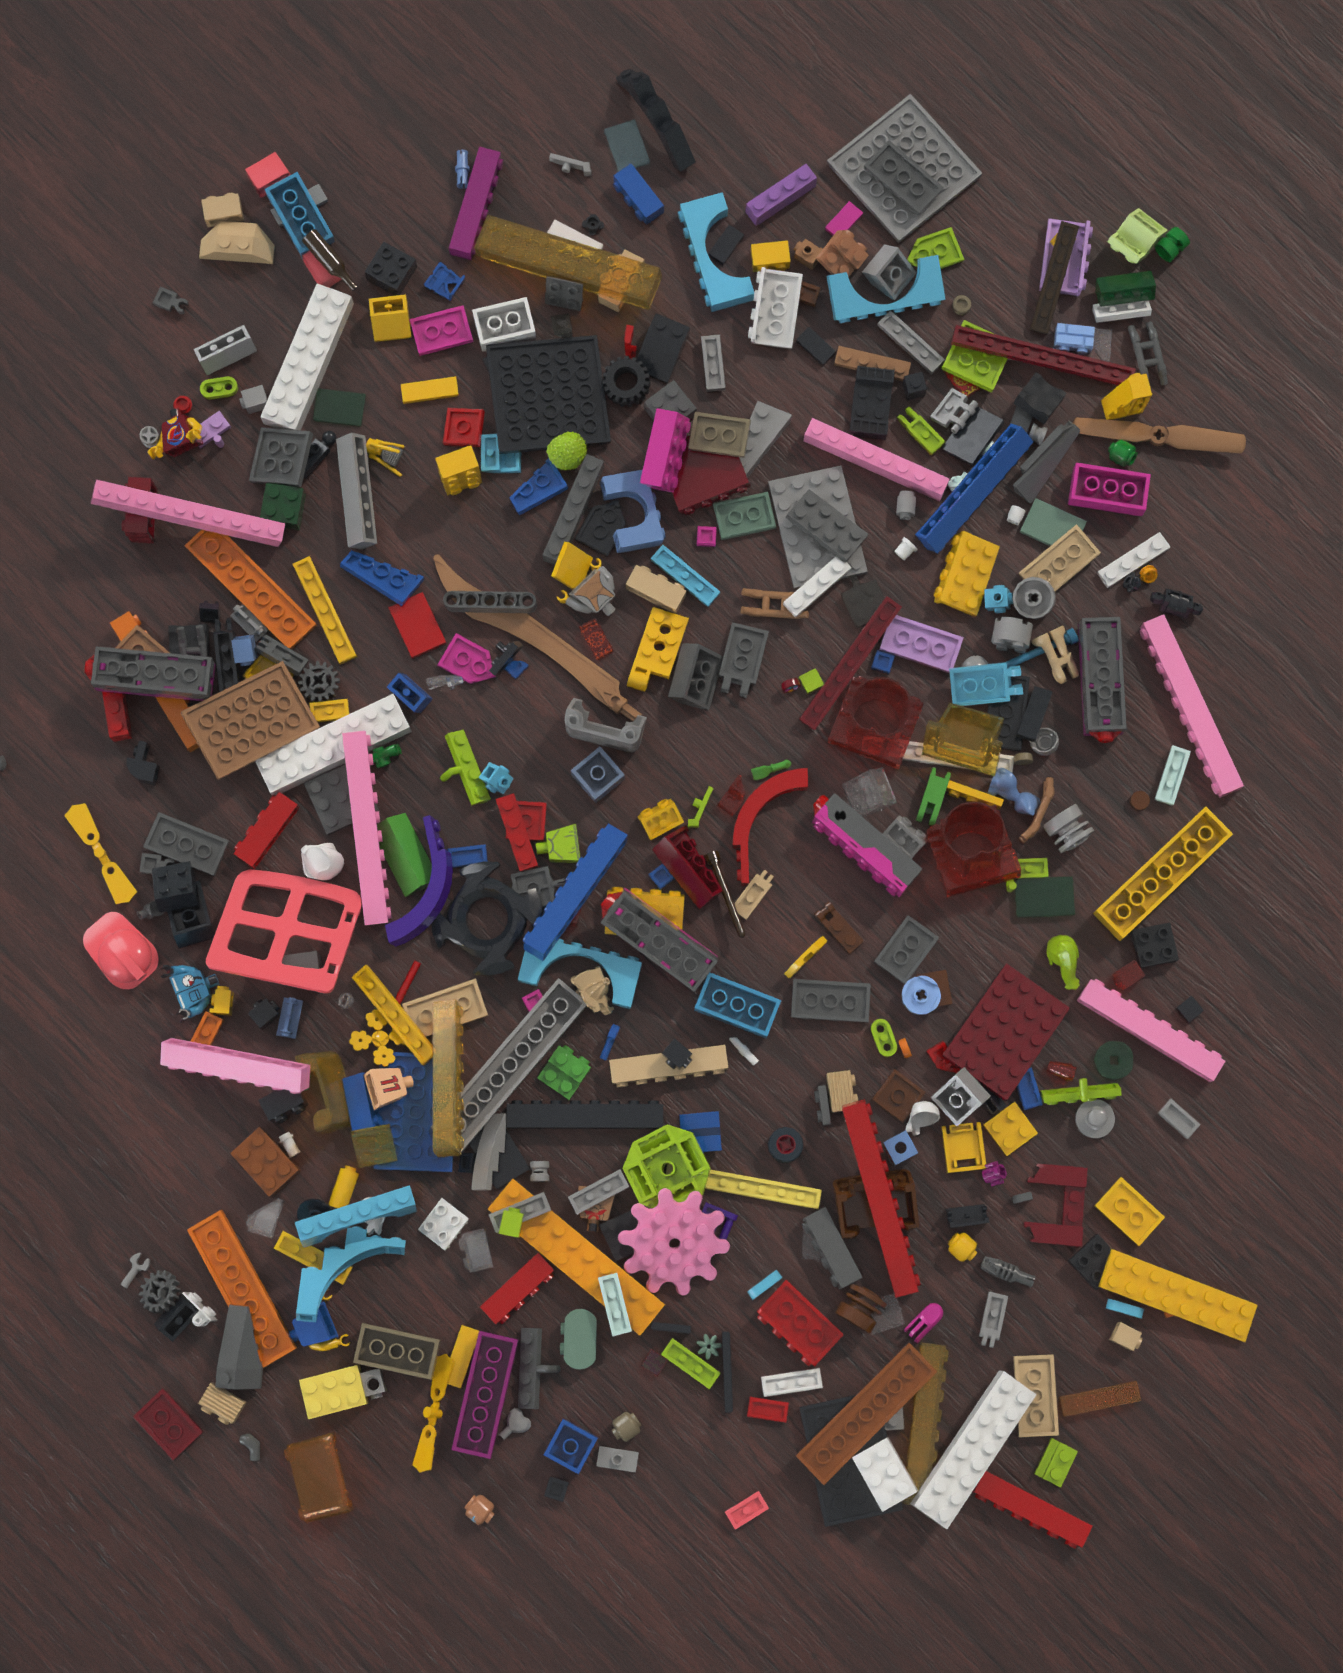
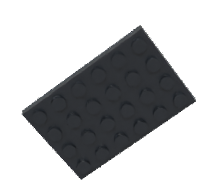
[799,1394,903,1527]

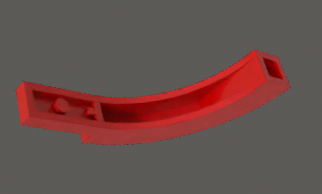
[732,768,808,886]

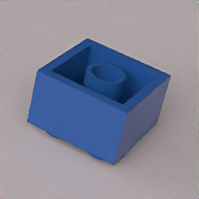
[544,1418,598,1474]

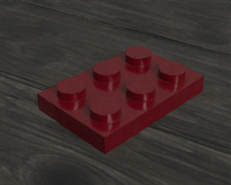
[133,1388,204,1460]

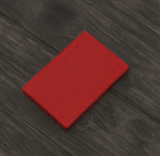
[388,592,446,659]

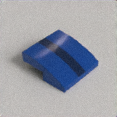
[679,1111,722,1152]

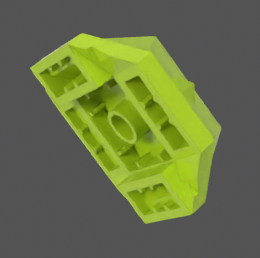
[622,1124,711,1208]

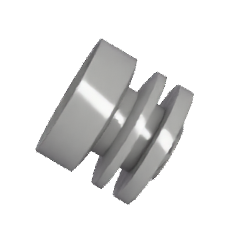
[1043,804,1095,853]

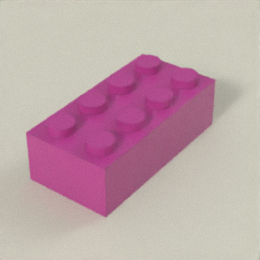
[640,408,691,493]
[1068,463,1151,516]

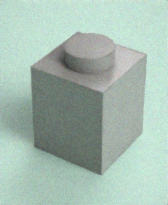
[239,385,268,414]

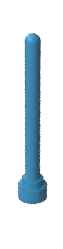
[1006,628,1079,668]

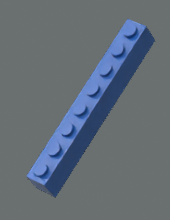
[915,424,1033,554]
[523,823,628,961]

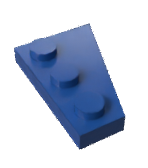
[510,458,568,515]

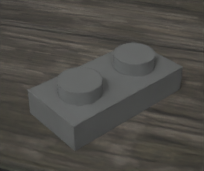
[814,1085,831,1126]

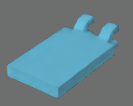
[949,662,1023,707]

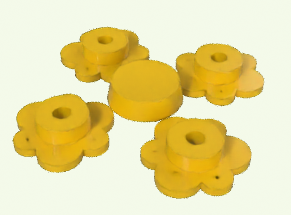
[349,1009,405,1067]

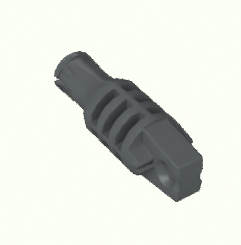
[980,1256,1035,1288]

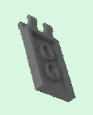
[719,622,769,698]

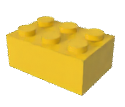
[435,445,482,495]

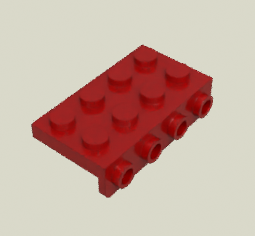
[756,1280,844,1367]

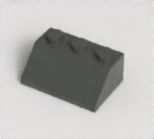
[668,643,723,710]

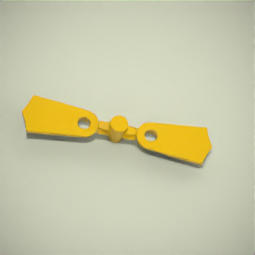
[64,803,137,904]
[412,1354,454,1473]

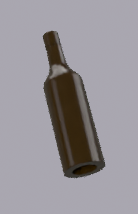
[302,229,358,291]

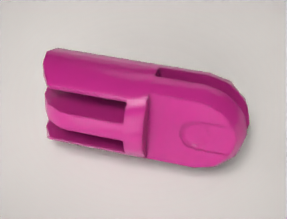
[903,1303,943,1344]

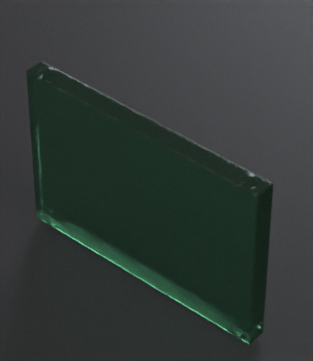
[313,388,366,427]

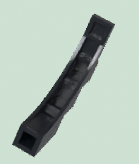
[616,69,696,172]

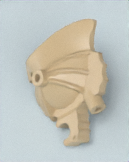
[571,966,614,1016]

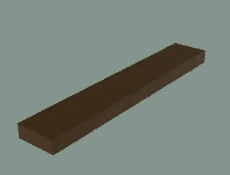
[1030,221,1079,335]

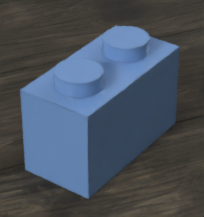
[232,635,258,666]

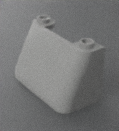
[565,698,647,753]

